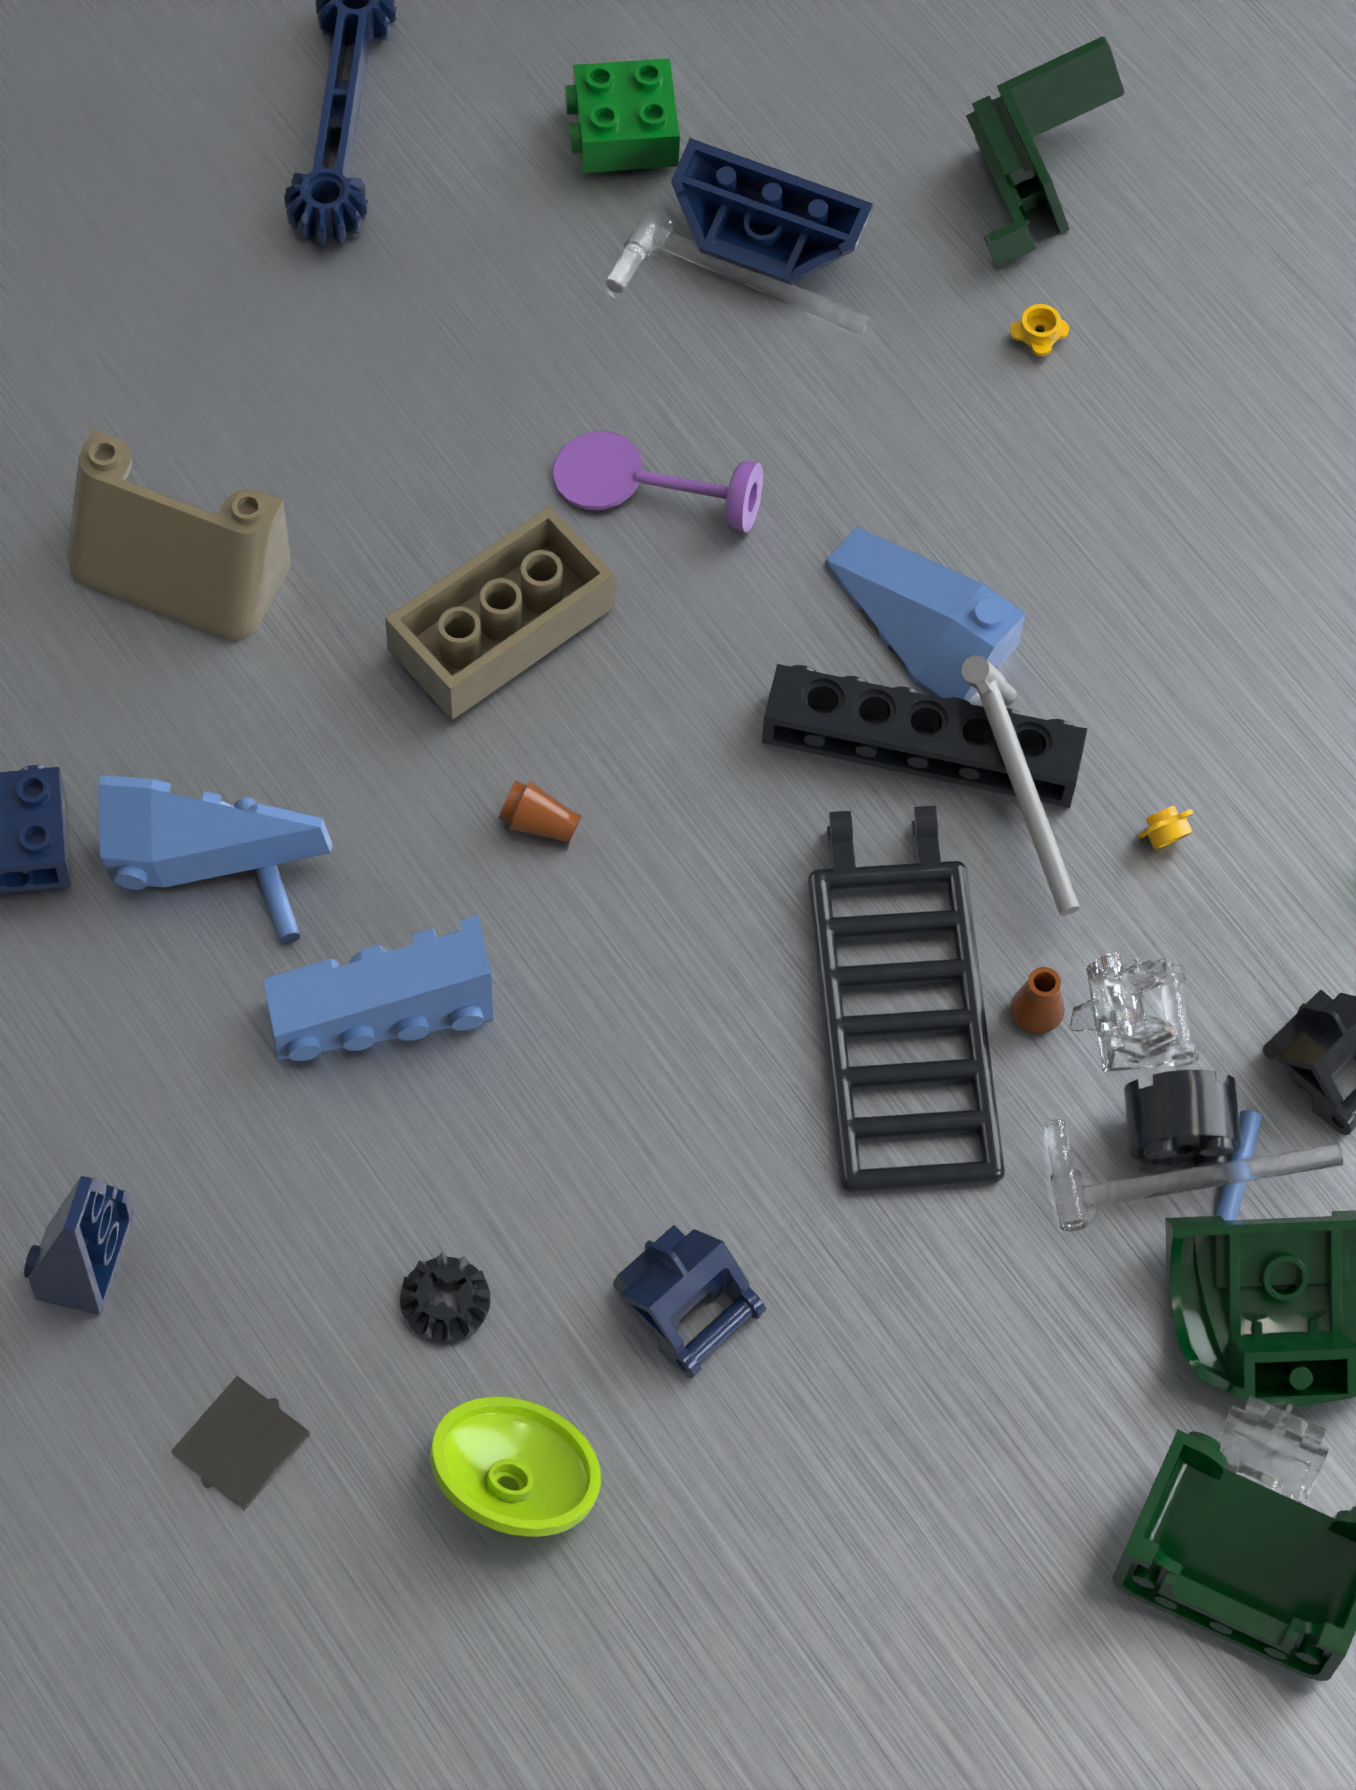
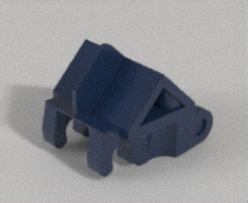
[613,1225,766,1378]

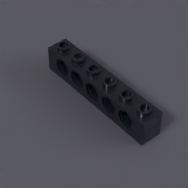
[762,664,1087,808]

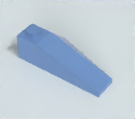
[825,527,1026,701]
[98,775,332,890]

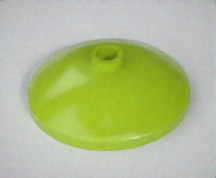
[429,1396,601,1537]

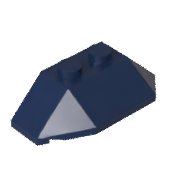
[671,138,873,285]

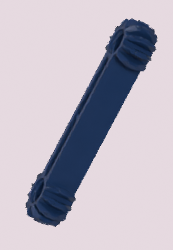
[284,0,397,247]

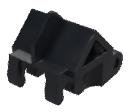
[1263,989,1356,1135]

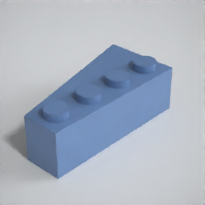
[263,914,493,1061]

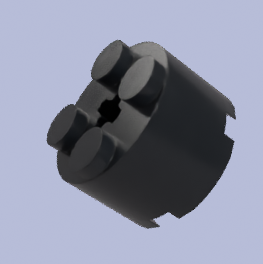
[1124,1070,1241,1173]

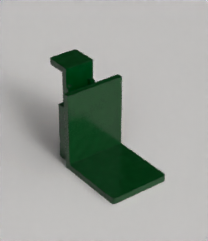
[966,36,1125,267]

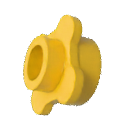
[1010,304,1069,356]
[1137,805,1194,850]

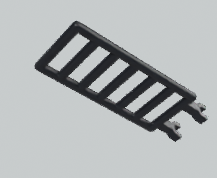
[808,806,1005,1192]

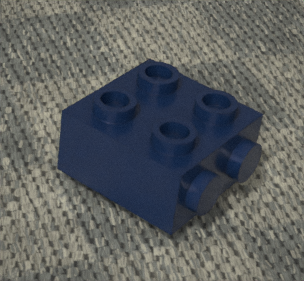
[0,765,71,893]

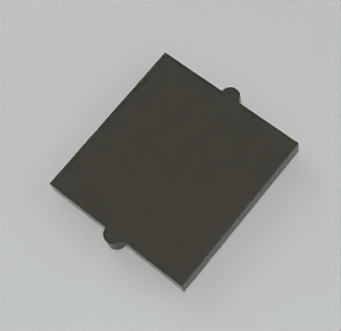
[171,1376,310,1511]

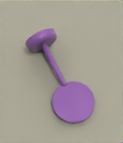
[552,431,763,533]

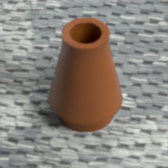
[498,780,582,844]
[1011,967,1065,1034]

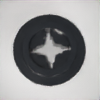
[400,1252,490,1342]

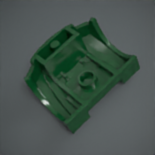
[1165,1210,1356,1407]

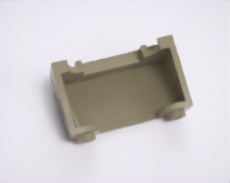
[67,428,292,641]

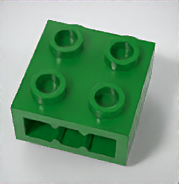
[565,58,680,173]

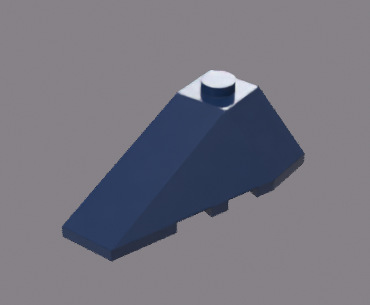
[24,1175,134,1315]

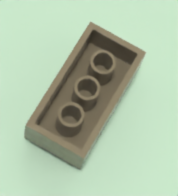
[385,505,615,720]

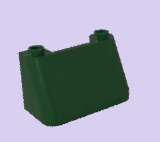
[1112,1429,1356,1681]

